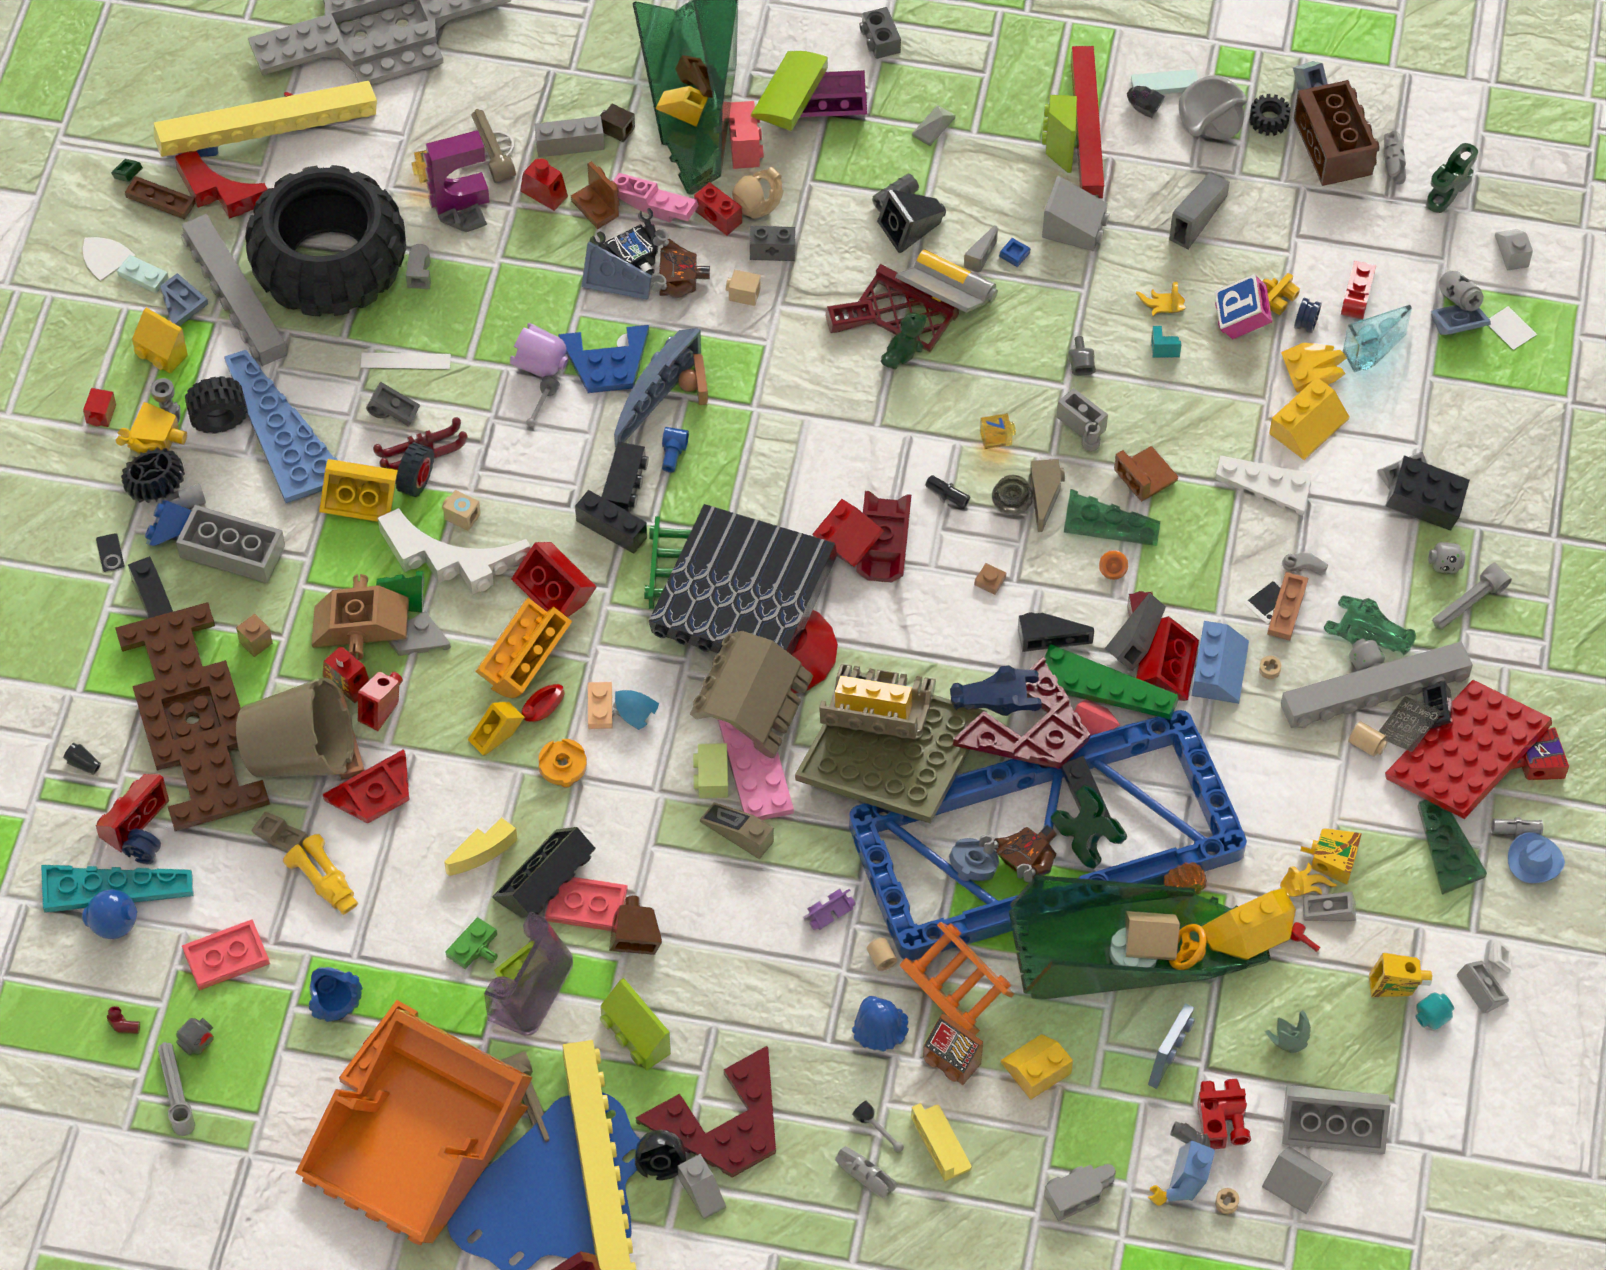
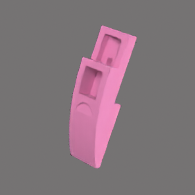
[613,173,699,222]

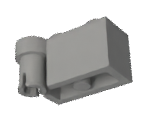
[1056,388,1108,452]

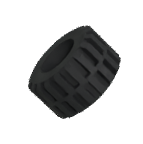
[185,376,248,434]

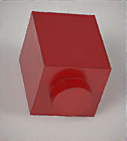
[83,388,116,427]

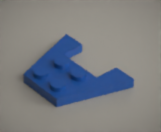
[558,325,649,393]

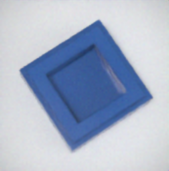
[999,238,1031,267]

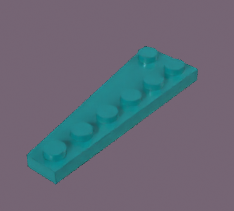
[41,865,194,913]

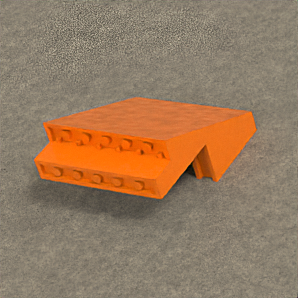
[295,1009,533,1245]

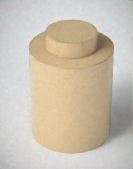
[1348,721,1388,757]

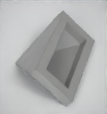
[912,105,956,146]

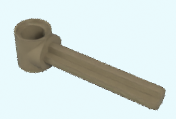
[471,109,516,183]
[501,1051,550,1142]

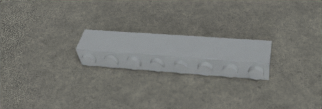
[181,214,287,366]
[1281,641,1473,728]

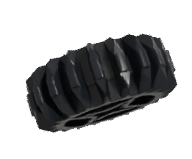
[121,447,185,503]

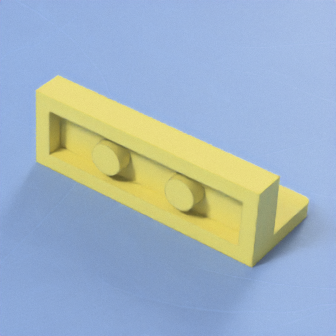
[911,1103,971,1182]

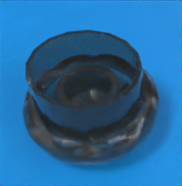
[991,475,1034,515]

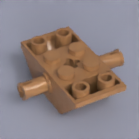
[312,574,409,660]

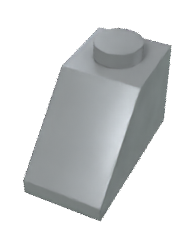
[1495,229,1533,271]
[678,1154,726,1219]

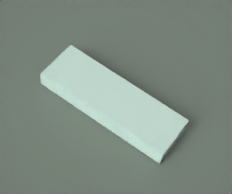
[1130,69,1198,97]

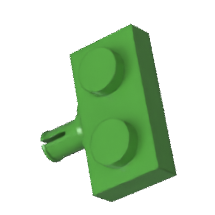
[445,917,498,969]

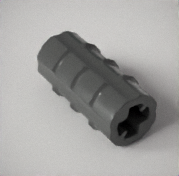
[872,173,919,212]

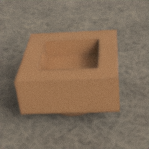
[974,563,1007,595]

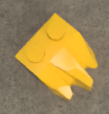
[1281,343,1347,393]

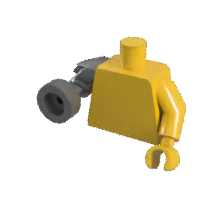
[116,378,187,454]

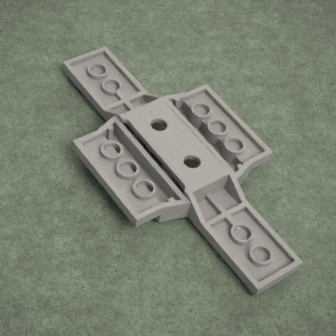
[248,0,511,85]

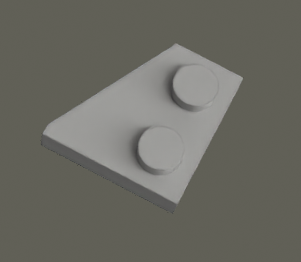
[388,611,451,656]

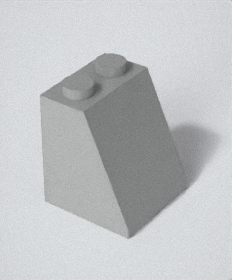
[1042,176,1110,251]

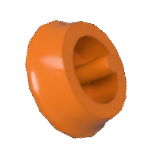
[1099,550,1128,580]

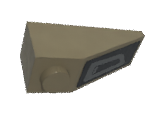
[1030,459,1065,532]
[700,802,774,860]

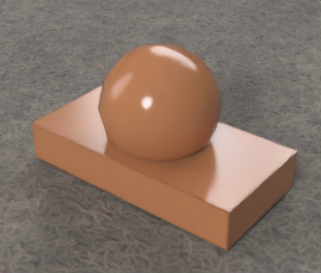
[678,354,708,405]

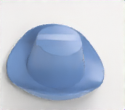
[1508,832,1565,883]

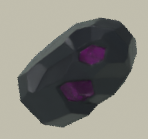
[1127,86,1165,118]

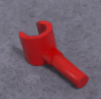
[1290,922,1321,952]

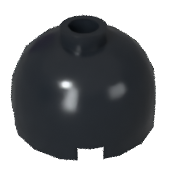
[635,1130,686,1181]

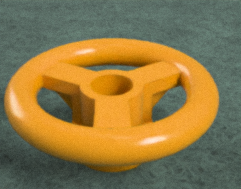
[1169,924,1207,970]

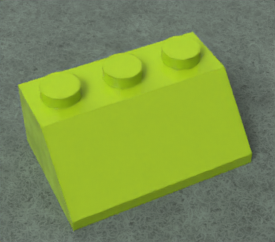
[1042,95,1077,173]
[600,978,671,1071]

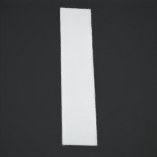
[360,352,451,369]

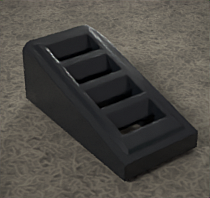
[1422,681,1452,729]

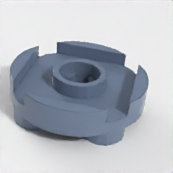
[949,838,999,881]

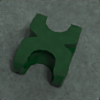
[1426,143,1478,213]
[1051,785,1127,869]

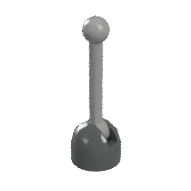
[526,376,560,427]

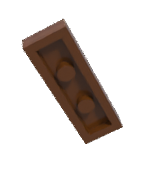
[125,176,196,219]

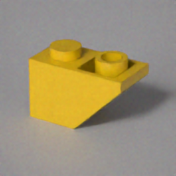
[656,86,709,126]

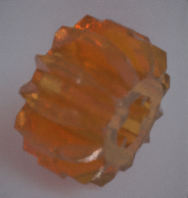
[1164,862,1207,901]

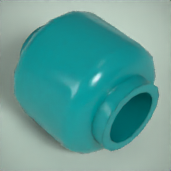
[1415,992,1454,1030]

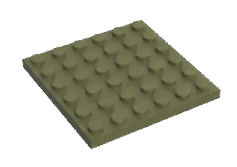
[795,672,987,824]

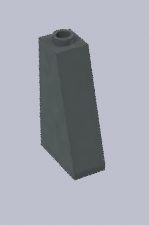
[1169,172,1230,250]

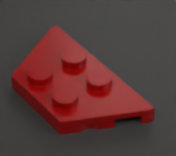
[322,749,410,824]

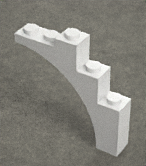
[378,508,531,594]

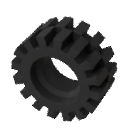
[1249,94,1291,136]

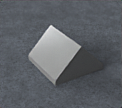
[1262,1146,1333,1214]

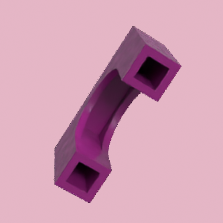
[423,130,490,215]

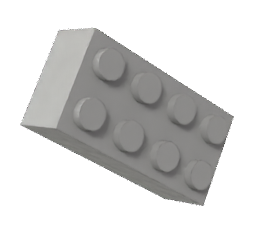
[176,505,285,583]

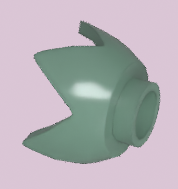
[1265,1010,1311,1053]

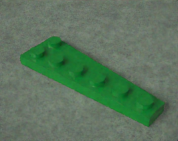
[1045,644,1179,720]

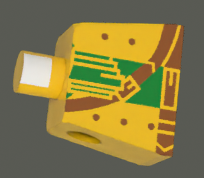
[1300,828,1362,885]
[1369,953,1432,997]

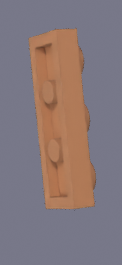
[1267,572,1309,641]

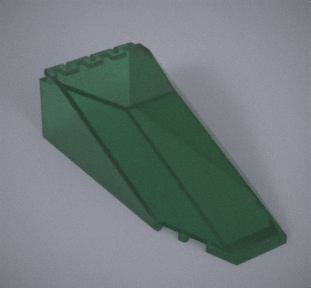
[632,0,738,195]
[1009,875,1271,999]

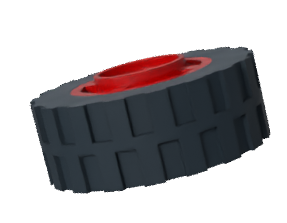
[395,442,434,497]

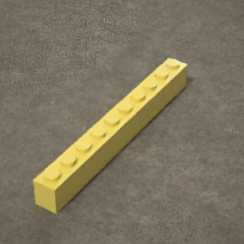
[154,81,377,157]
[563,1040,636,1270]

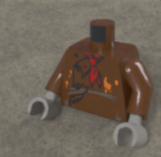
[651,228,710,298]
[979,825,1057,886]

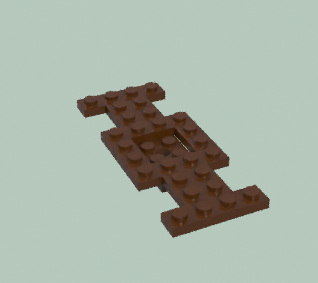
[115,602,270,831]

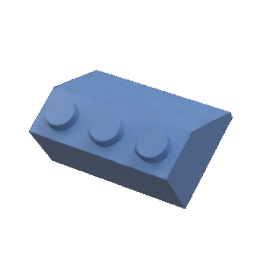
[1191,621,1249,704]

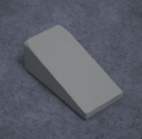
[964,225,998,273]
[1303,891,1356,921]

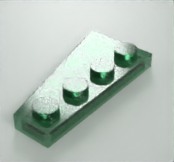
[1064,489,1161,546]
[1418,799,1487,895]

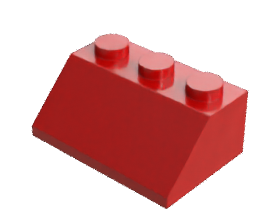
[511,542,597,618]
[1136,616,1199,701]
[96,774,169,853]

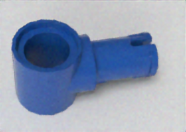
[662,427,689,473]

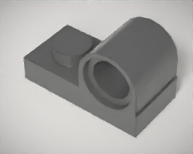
[366,382,420,426]

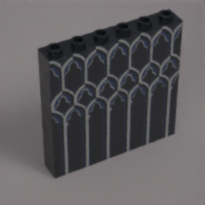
[649,504,837,655]

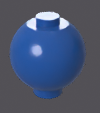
[82,889,137,939]

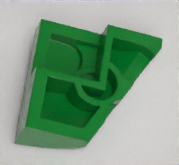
[376,571,424,613]

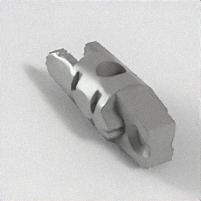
[1384,130,1406,185]
[835,1146,897,1198]

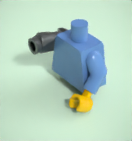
[1148,1121,1215,1206]

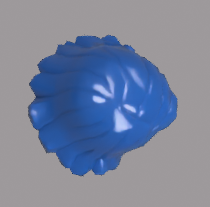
[309,967,363,1022]
[852,996,909,1052]

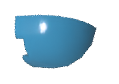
[615,690,659,730]

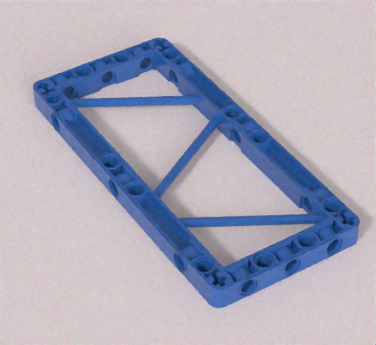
[849,710,1247,961]

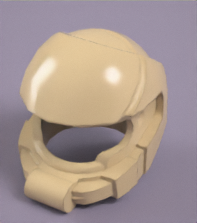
[732,167,784,219]

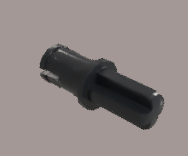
[925,475,970,509]

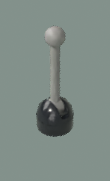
[852,1100,904,1152]

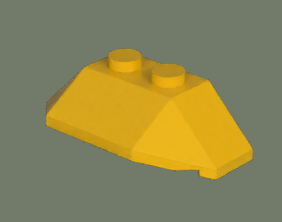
[1201,888,1296,960]

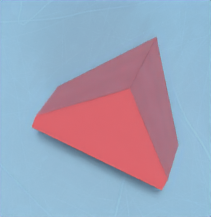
[1074,699,1120,736]

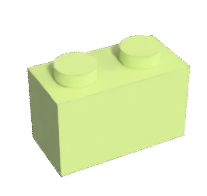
[693,743,728,798]

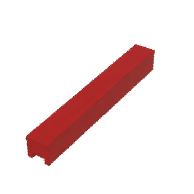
[1071,46,1104,198]

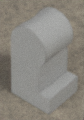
[406,244,431,289]

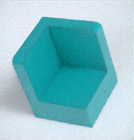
[1151,326,1182,358]

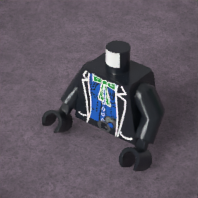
[590,208,658,276]

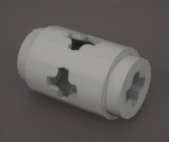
[1439,271,1484,311]

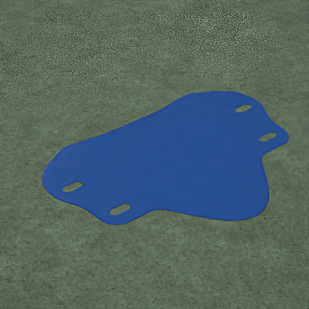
[447,1092,640,1270]

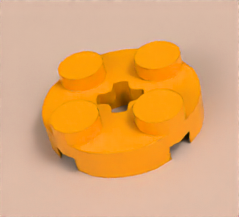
[539,739,587,787]

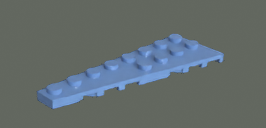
[224,350,337,503]

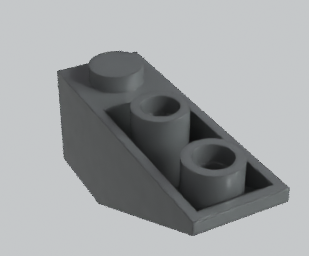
[1105,593,1166,671]

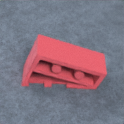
[728,101,764,169]

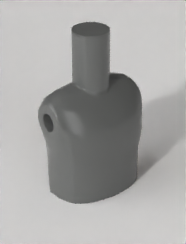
[1068,336,1096,376]

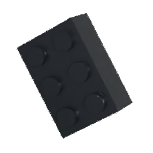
[1385,455,1470,531]

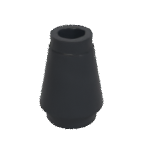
[63,742,101,775]

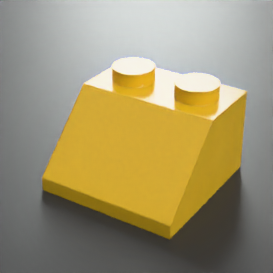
[132,307,188,374]
[1001,1034,1073,1100]

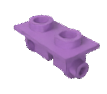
[803,889,856,930]

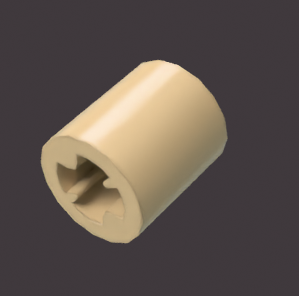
[867,938,897,971]

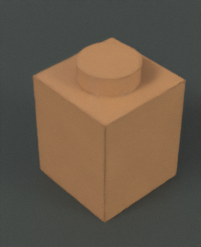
[236,614,273,657]

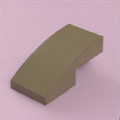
[252,812,308,853]

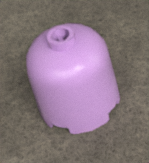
[510,323,568,377]

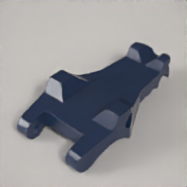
[950,665,1042,716]

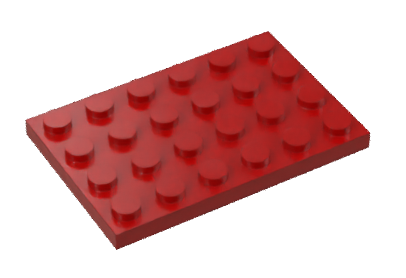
[1385,680,1552,819]

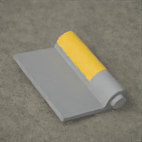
[895,249,998,313]

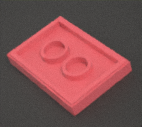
[545,877,628,931]
[182,919,270,990]

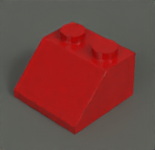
[812,499,884,567]

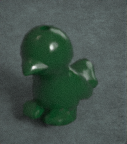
[881,313,927,369]

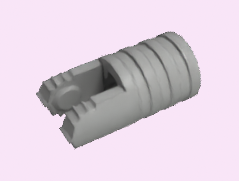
[161,484,206,509]

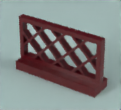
[853,264,959,352]

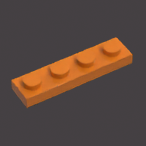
[339,1000,418,1091]

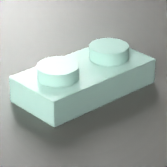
[117,254,169,293]

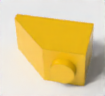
[468,702,524,755]

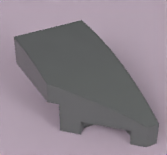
[438,203,487,232]

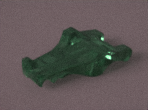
[1324,595,1416,655]

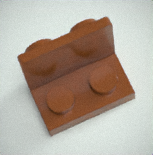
[571,161,620,229]
[1114,446,1178,502]

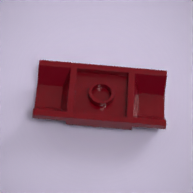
[856,491,912,583]

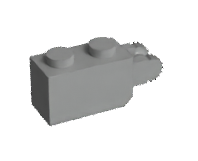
[1044,1163,1116,1222]

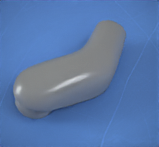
[1282,553,1328,575]

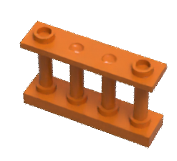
[899,922,1014,1035]

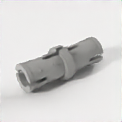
[1491,817,1543,837]

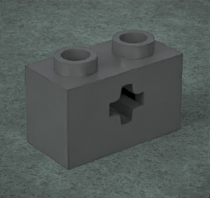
[750,226,795,261]

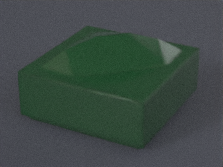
[111,159,143,182]

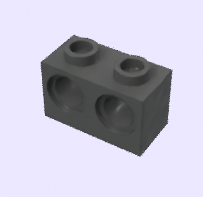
[859,7,901,59]

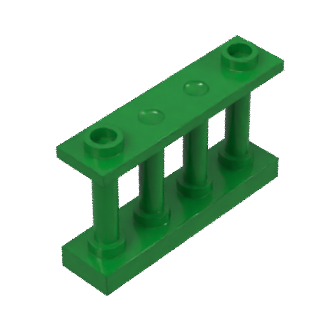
[644,516,691,609]

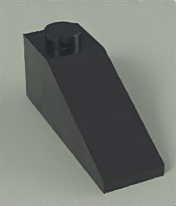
[128,556,173,618]
[1018,612,1094,652]

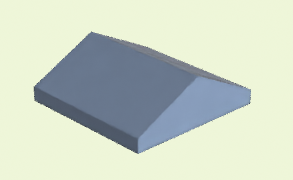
[1431,305,1491,335]

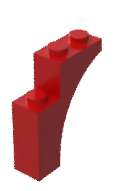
[174,151,268,219]

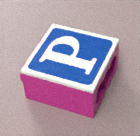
[1215,274,1272,340]

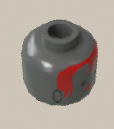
[176,1018,214,1055]

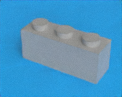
[534,116,604,158]

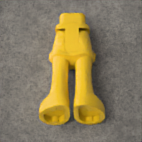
[283,834,358,915]

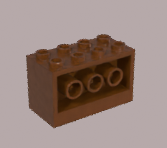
[1293,80,1380,186]

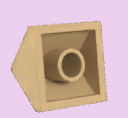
[1125,911,1180,960]

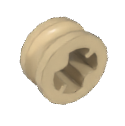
[1259,656,1281,679]
[1215,1188,1239,1214]

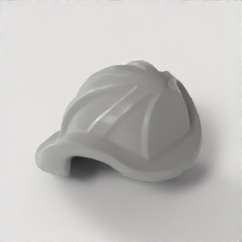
[1179,75,1247,140]

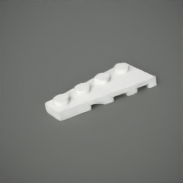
[1215,455,1312,516]

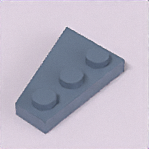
[581,241,652,300]
[1148,1003,1195,1089]

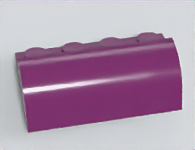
[800,70,867,117]

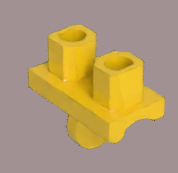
[1262,273,1300,315]

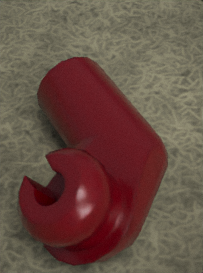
[107,1006,140,1034]

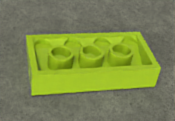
[751,51,828,131]

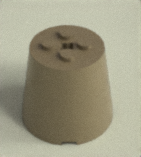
[236,678,354,777]

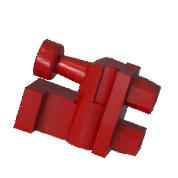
[1197,1079,1251,1149]

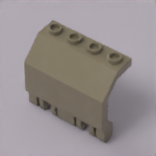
[690,631,813,758]
[819,664,936,739]

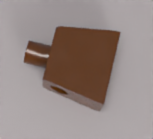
[609,895,662,955]

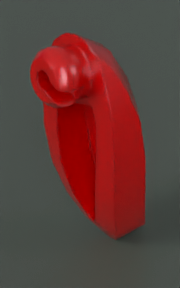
[521,684,565,722]

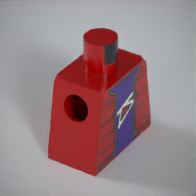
[1511,727,1569,780]

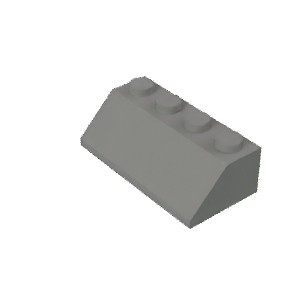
[1282,1085,1391,1154]

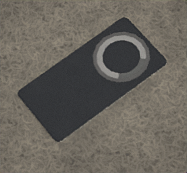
[96,533,125,572]

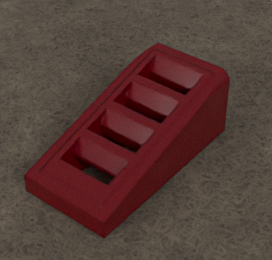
[825,300,876,333]

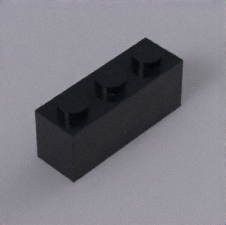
[601,442,649,513]
[575,489,647,554]

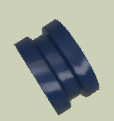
[1294,297,1322,333]
[122,829,161,864]

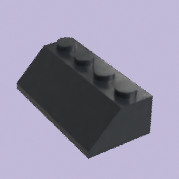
[492,827,596,918]

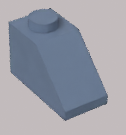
[1293,61,1328,90]

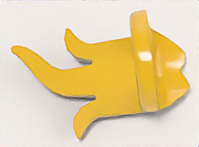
[1136,282,1185,317]
[1280,862,1337,897]

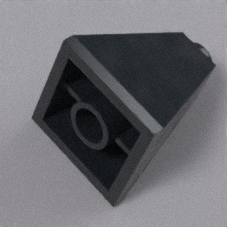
[877,190,946,253]

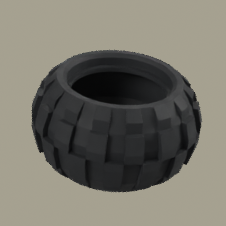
[245,165,406,317]

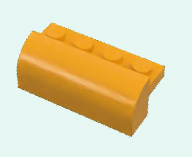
[475,598,572,698]

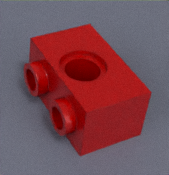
[694,182,742,236]

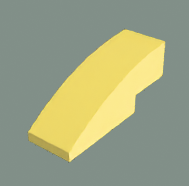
[444,817,517,876]

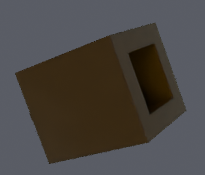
[600,103,635,143]

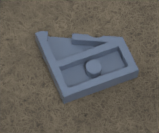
[160,273,208,326]

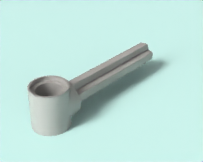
[1432,562,1512,629]
[158,1042,195,1136]

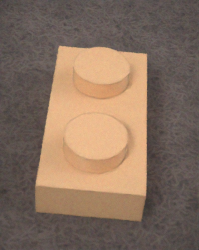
[588,682,613,729]

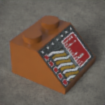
[923,1013,983,1085]

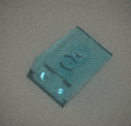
[1343,305,1412,372]

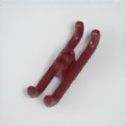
[373,417,468,470]

